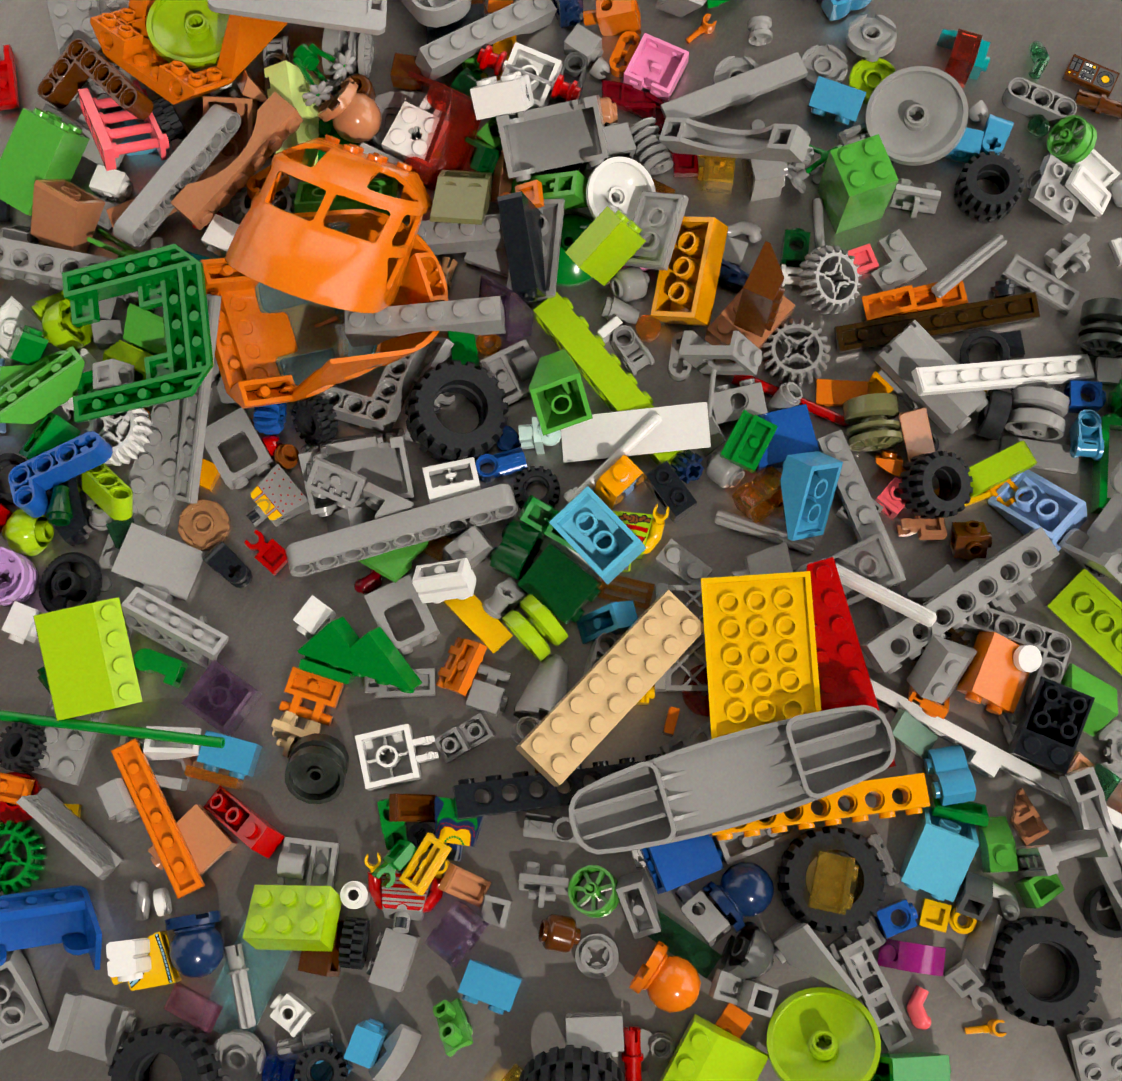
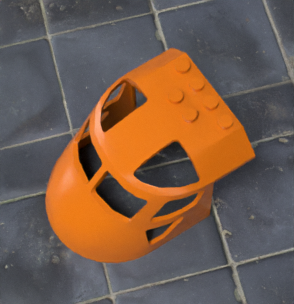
[225,135,433,313]

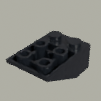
[1007,677,1095,775]

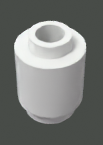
[340,881,371,909]

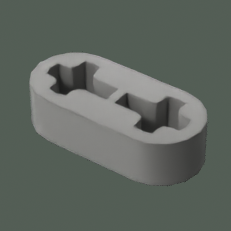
[668,332,692,381]

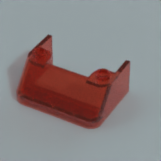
[403,71,481,192]

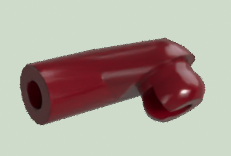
[354,569,383,594]

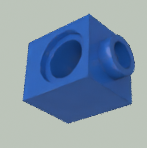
[1063,380,1106,413]
[873,899,918,938]

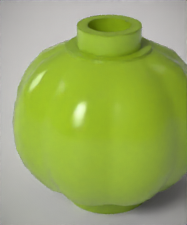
[2,508,54,556]

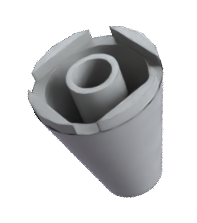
[513,654,569,721]

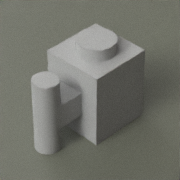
[466,663,511,717]

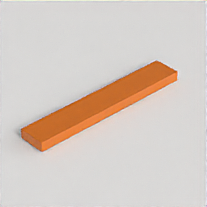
[111,738,205,899]

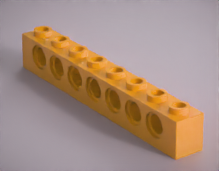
[709,773,930,841]

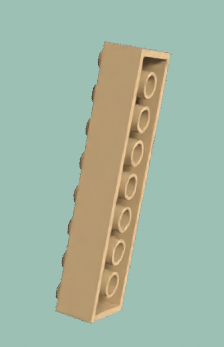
[515,590,704,787]

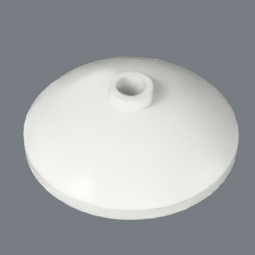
[586,157,656,220]

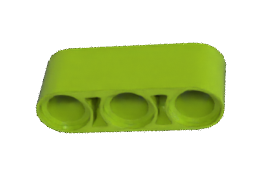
[968,440,1038,498]
[81,463,133,521]

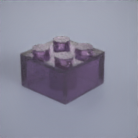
[181,660,263,737]

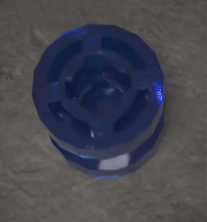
[262,1054,297,1081]

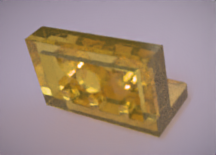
[808,851,859,915]

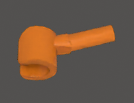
[685,13,717,44]

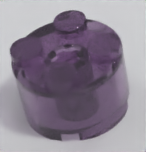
[425,900,489,969]

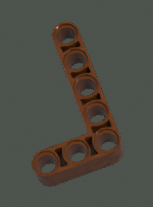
[37,38,153,120]

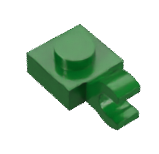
[372,839,417,888]

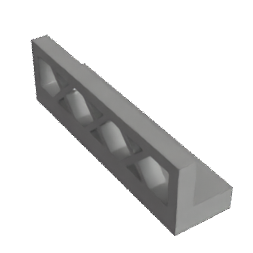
[121,586,229,672]

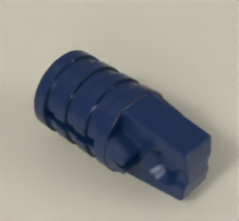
[718,258,749,291]

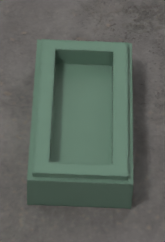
[890,708,938,759]

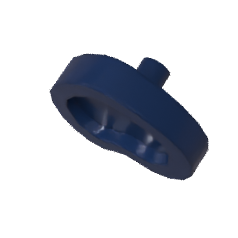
[497,426,521,451]

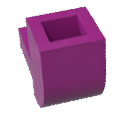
[878,938,946,976]

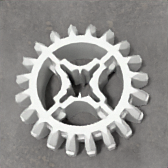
[84,408,153,466]

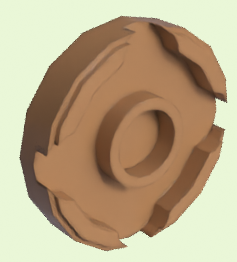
[178,500,231,551]

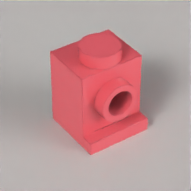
[875,476,906,520]

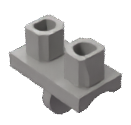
[890,178,941,219]
[1044,233,1091,279]
[988,573,1037,615]
[519,861,569,908]

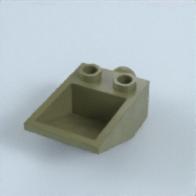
[430,170,492,225]

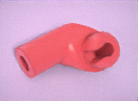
[906,985,931,1030]

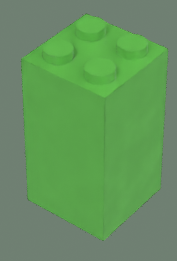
[0,107,90,216]
[817,134,899,234]

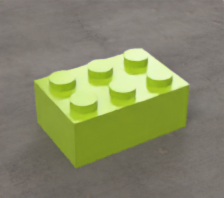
[243,885,342,952]

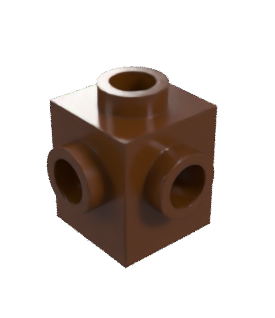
[949,520,992,560]

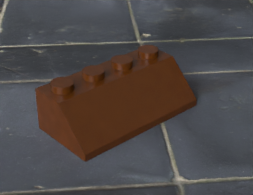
[734,241,786,337]

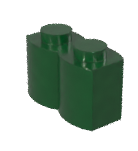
[490,519,545,581]

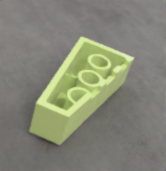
[264,60,320,179]

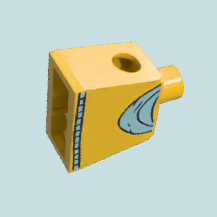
[111,931,182,991]

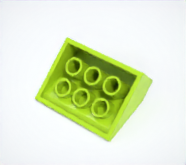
[33,597,143,721]
[659,1013,769,1081]

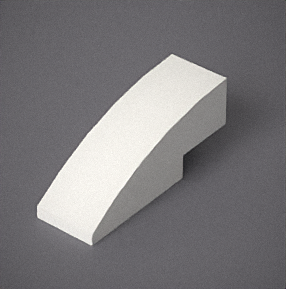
[119,726,202,761]

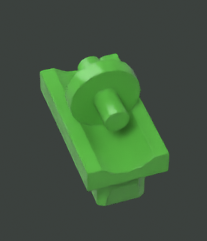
[433,998,473,1057]

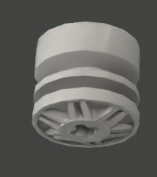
[322,28,374,78]

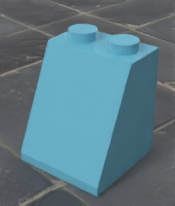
[900,806,979,902]

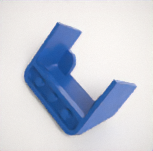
[0,885,102,970]

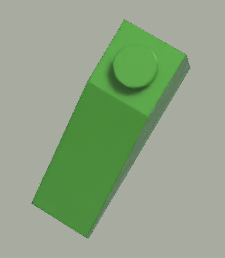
[511,170,588,209]

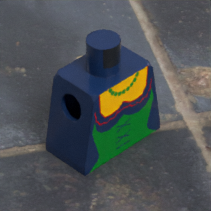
[435,796,485,862]

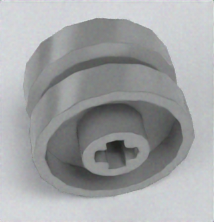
[1005,386,1070,441]

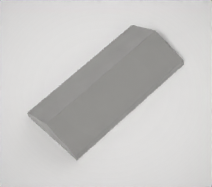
[506,198,565,302]

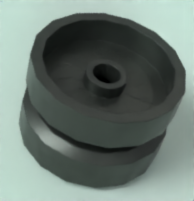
[285,733,349,804]

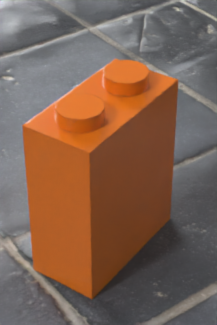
[956,631,1030,716]

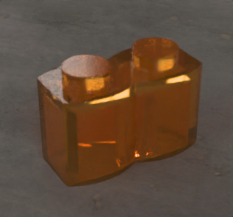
[732,466,784,523]

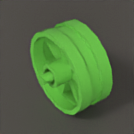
[1047,115,1097,165]
[568,865,620,918]

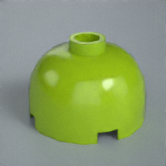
[42,299,93,350]

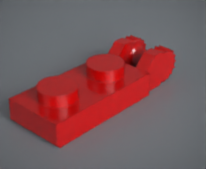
[0,44,20,111]

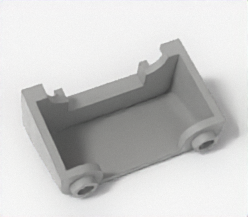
[496,95,609,182]
[298,428,414,517]
[1058,459,1122,585]

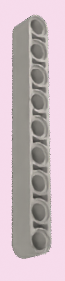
[286,484,518,577]

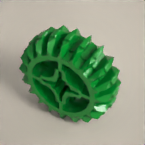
[0,820,47,895]

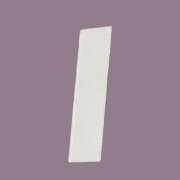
[561,402,711,463]

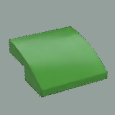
[359,541,428,583]

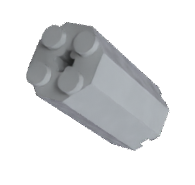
[874,320,989,434]

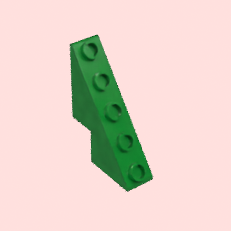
[297,617,422,693]

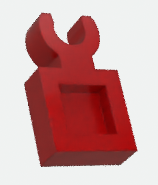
[244,530,288,576]

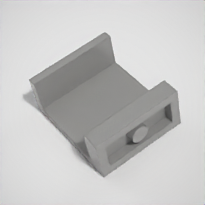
[48,991,137,1067]

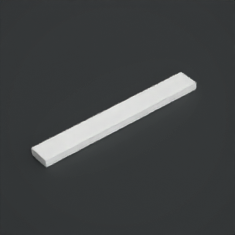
[911,354,1095,396]

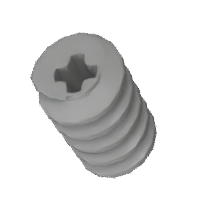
[630,117,674,176]

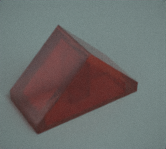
[944,28,983,85]

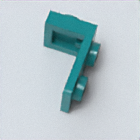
[937,29,990,80]

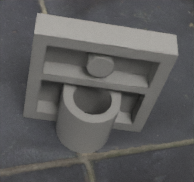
[1026,154,1079,225]
[480,339,539,405]
[277,837,340,888]
[1067,1017,1122,1081]

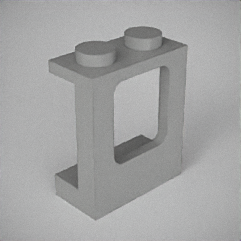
[678,331,762,375]
[204,407,276,490]
[364,573,441,656]

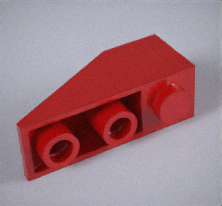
[204,785,285,859]

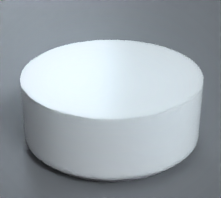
[1013,645,1042,672]
[153,887,172,917]

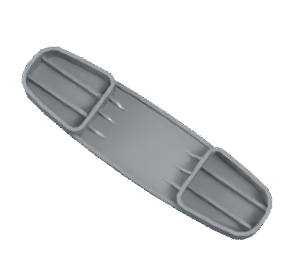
[569,705,896,855]

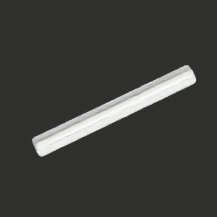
[822,558,937,627]

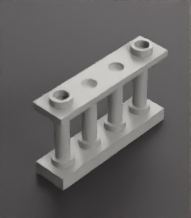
[1016,827,1114,877]

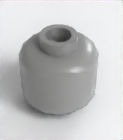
[611,266,650,302]
[706,451,745,488]

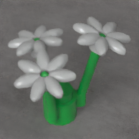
[293,43,356,107]

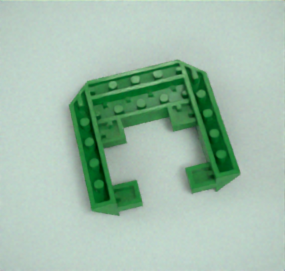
[62,244,214,423]

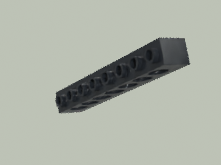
[452,754,661,820]

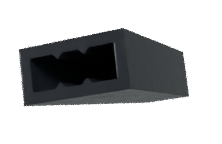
[497,191,546,302]

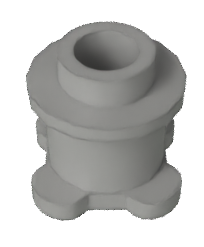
[86,500,115,530]

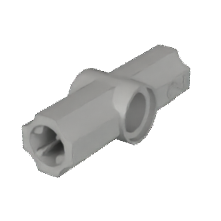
[523,813,578,844]

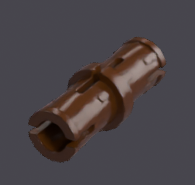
[1074,89,1122,119]

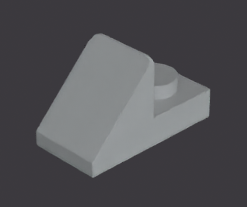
[363,482,414,520]

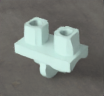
[518,417,561,454]

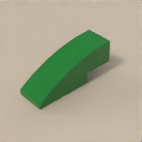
[518,494,577,553]

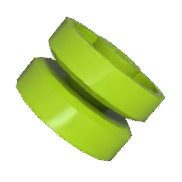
[502,594,568,662]

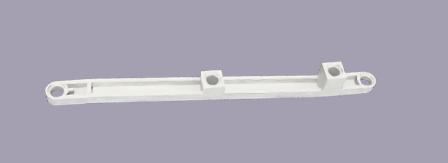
[870,679,1122,849]

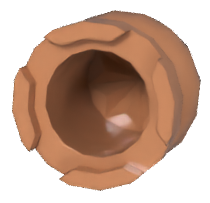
[317,77,382,143]

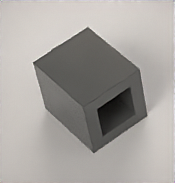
[956,871,993,921]

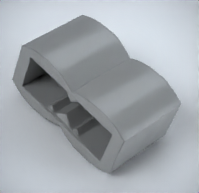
[96,778,140,823]

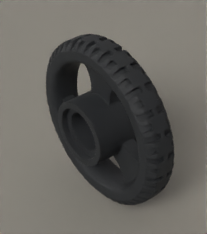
[39,552,102,612]

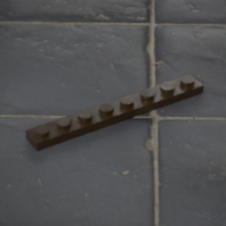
[834,292,1040,353]

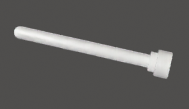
[563,414,662,503]

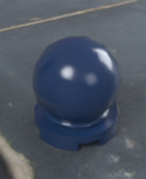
[702,862,774,933]
[165,910,225,978]

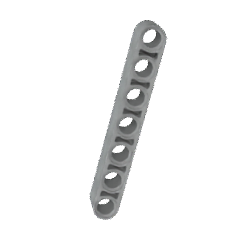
[113,104,241,248]

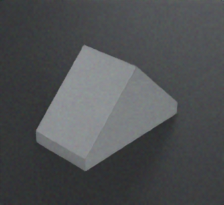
[326,507,377,533]

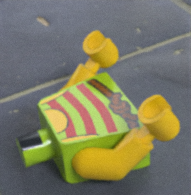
[600,498,670,573]

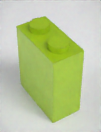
[565,206,646,286]

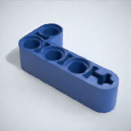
[8,431,113,518]

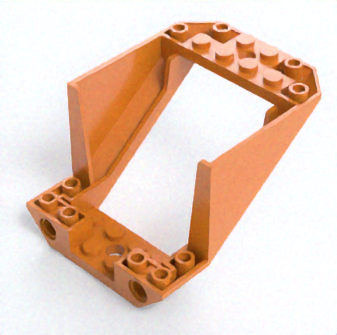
[90,0,288,105]

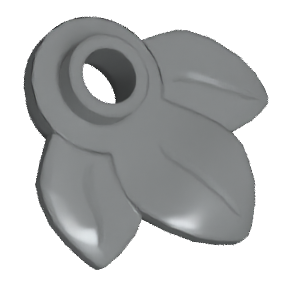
[640,1028,675,1081]

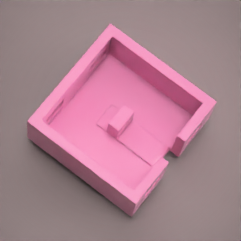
[623,33,689,102]

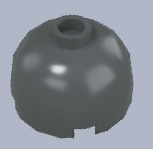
[721,921,774,980]

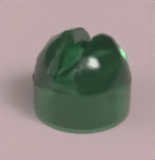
[1027,115,1050,137]

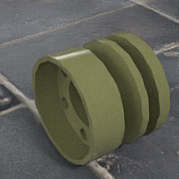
[842,393,903,451]

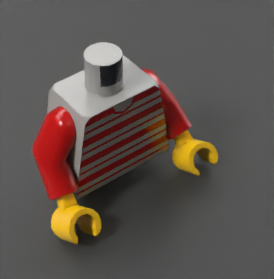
[364,853,450,933]

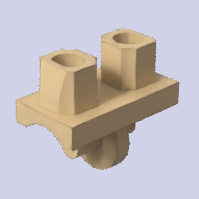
[271,710,321,758]

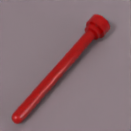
[731,375,847,426]

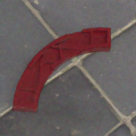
[602,80,699,177]

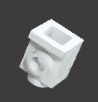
[270,992,316,1037]

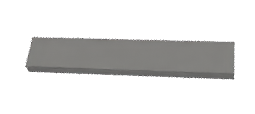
[661,52,808,120]

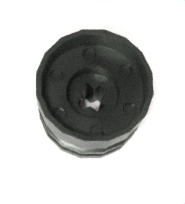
[1076,297,1122,359]

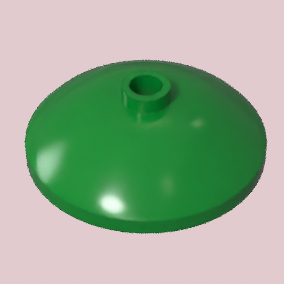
[557,214,592,286]

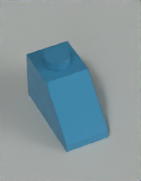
[577,600,638,644]

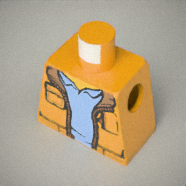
[594,455,645,510]

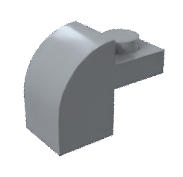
[708,968,779,1018]

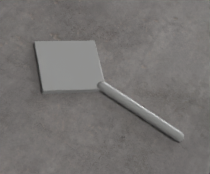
[700,367,726,457]

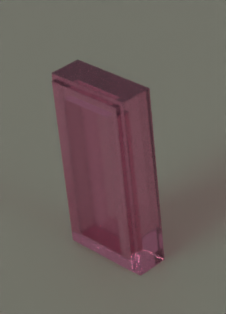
[164,983,223,1033]

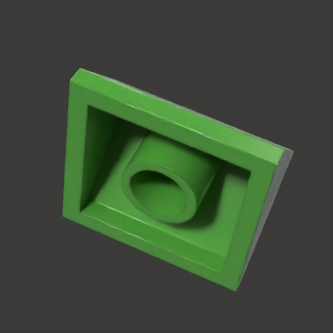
[1061,663,1118,736]

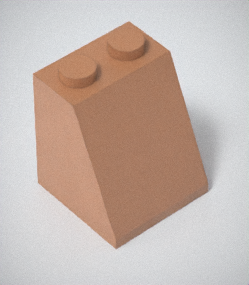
[30,179,105,253]

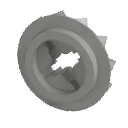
[575,934,619,979]

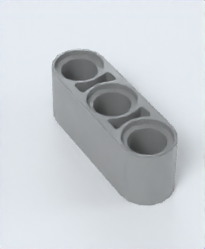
[1002,77,1077,127]

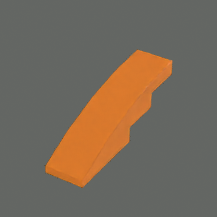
[861,280,968,321]

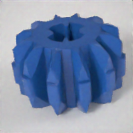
[253,403,287,435]

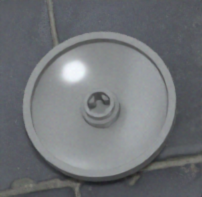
[866,66,968,166]

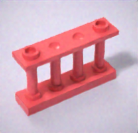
[78,79,169,171]

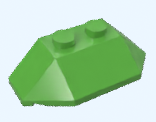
[0,346,85,424]

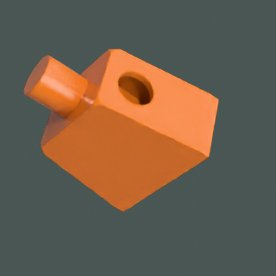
[583,0,641,36]

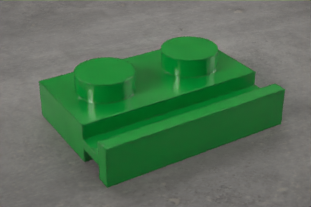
[720,409,778,474]

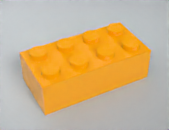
[651,216,728,326]

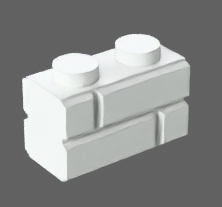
[412,558,476,604]
[106,938,152,982]

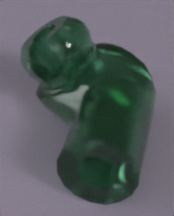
[1028,41,1050,80]

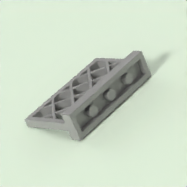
[655,583,708,692]
[16,787,125,881]

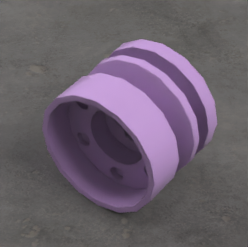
[0,547,38,606]

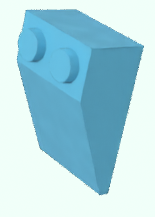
[549,486,646,585]

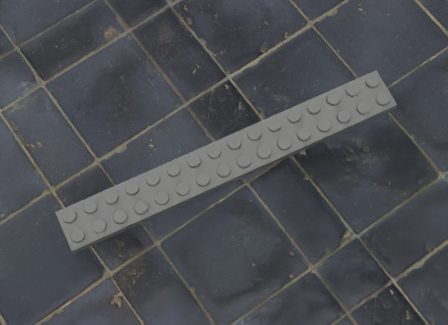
[32,390,214,786]

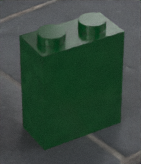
[517,543,602,624]

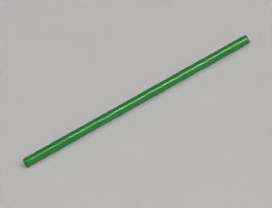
[0,710,225,748]

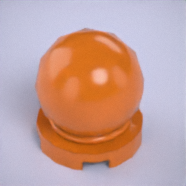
[629,941,701,1013]

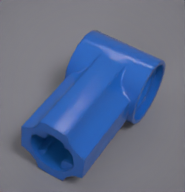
[475,447,527,483]

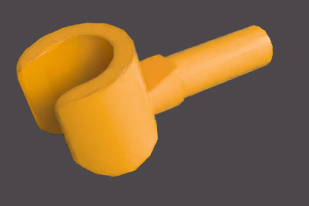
[964,1019,1007,1037]

